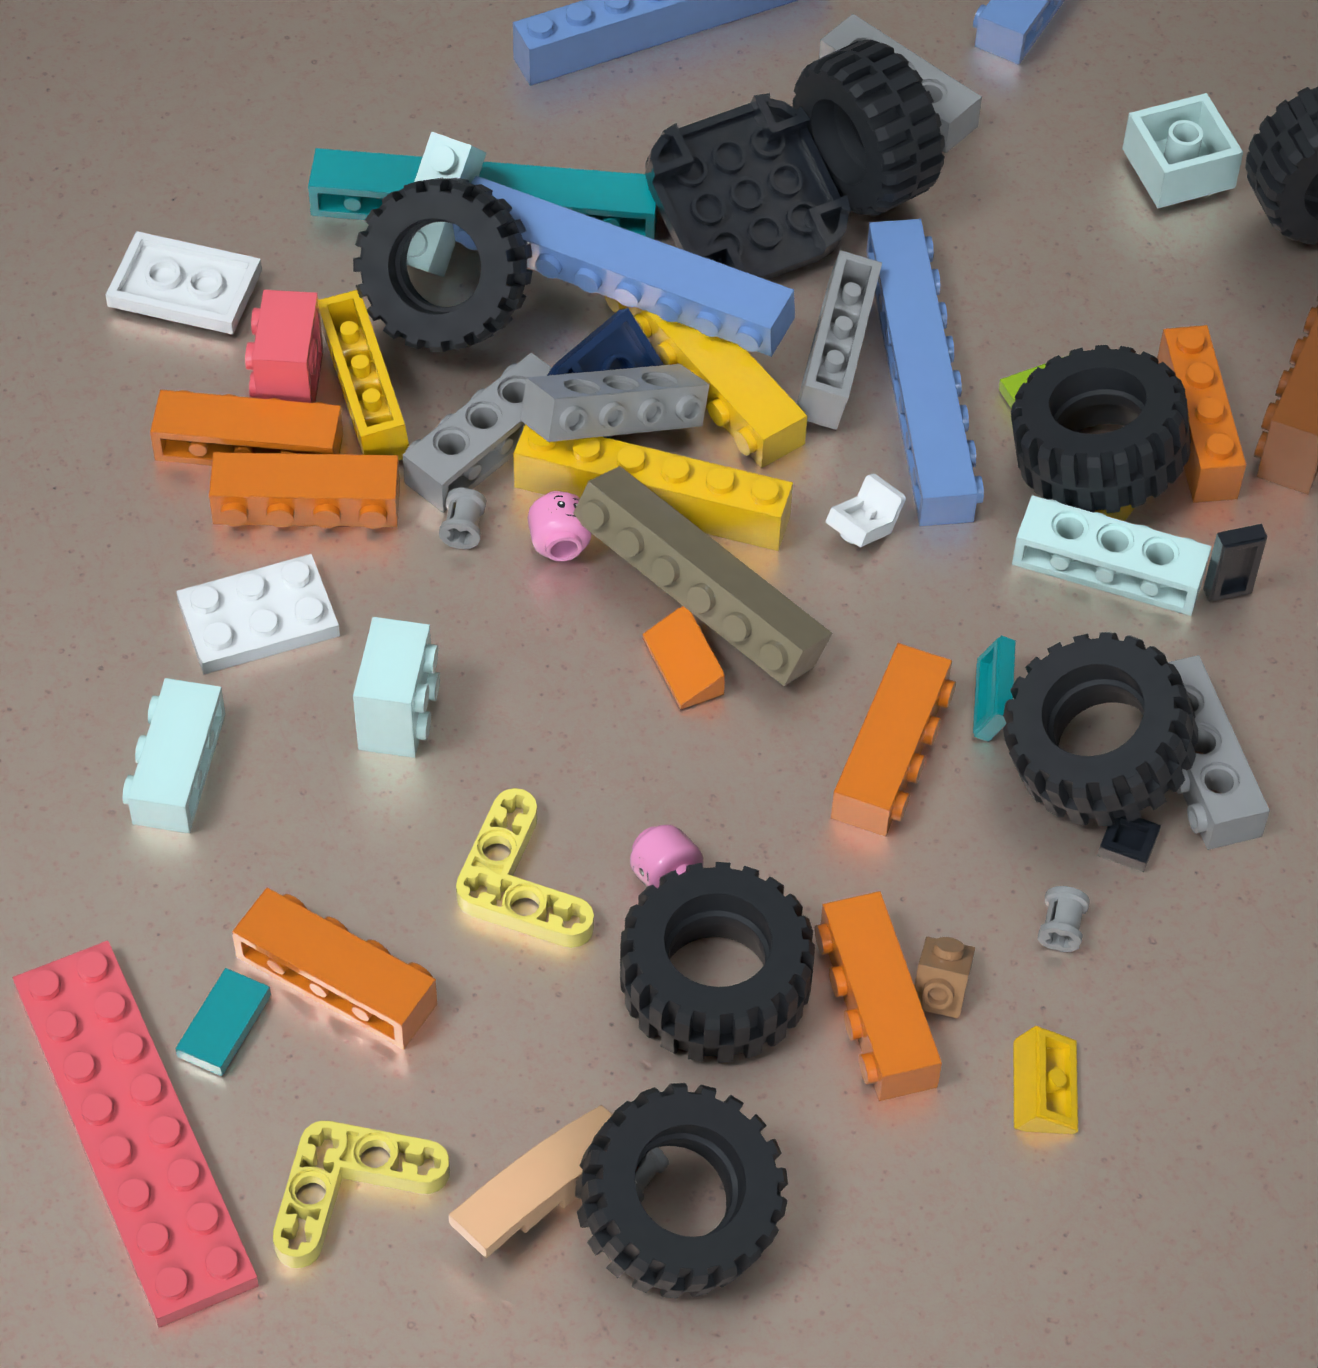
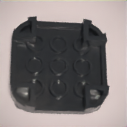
[645,93,851,280]

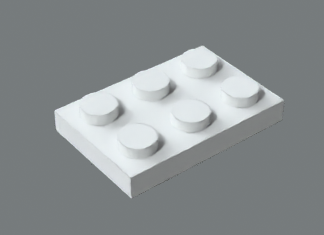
[106,231,262,335]
[176,554,340,675]

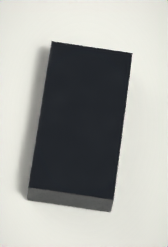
[1203,524,1268,601]

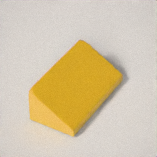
[1013,1026,1078,1134]

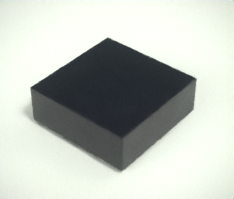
[1097,816,1161,872]

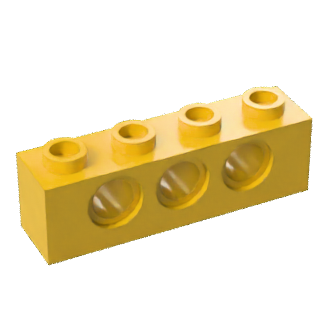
[318,290,409,461]

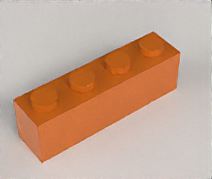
[1157,325,1246,503]
[150,390,343,466]
[209,452,400,529]
[831,643,956,837]
[232,888,437,1050]
[814,891,942,1101]

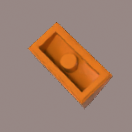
[642,606,725,710]

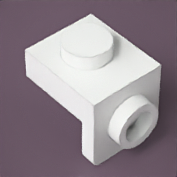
[825,473,906,548]

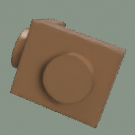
[914,936,975,1018]

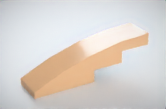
[449,1105,612,1259]

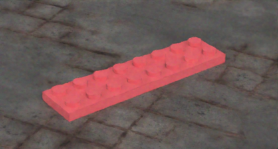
[12,940,259,1328]

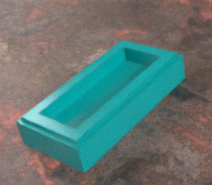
[973,635,1016,742]
[175,968,271,1076]

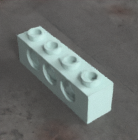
[1012,495,1212,616]

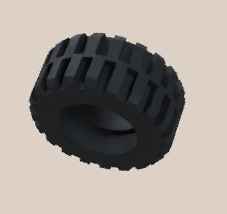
[793,39,945,216]
[1245,87,1318,245]
[353,177,533,352]
[1011,345,1191,514]
[1003,632,1198,826]
[620,862,815,1063]
[575,1083,788,1298]

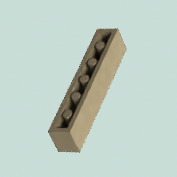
[573,466,833,686]

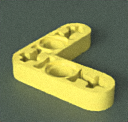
[456,788,594,948]
[273,1121,450,1268]

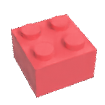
[245,290,324,403]

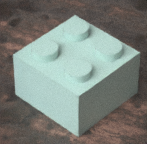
[1122,93,1243,208]
[353,617,440,758]

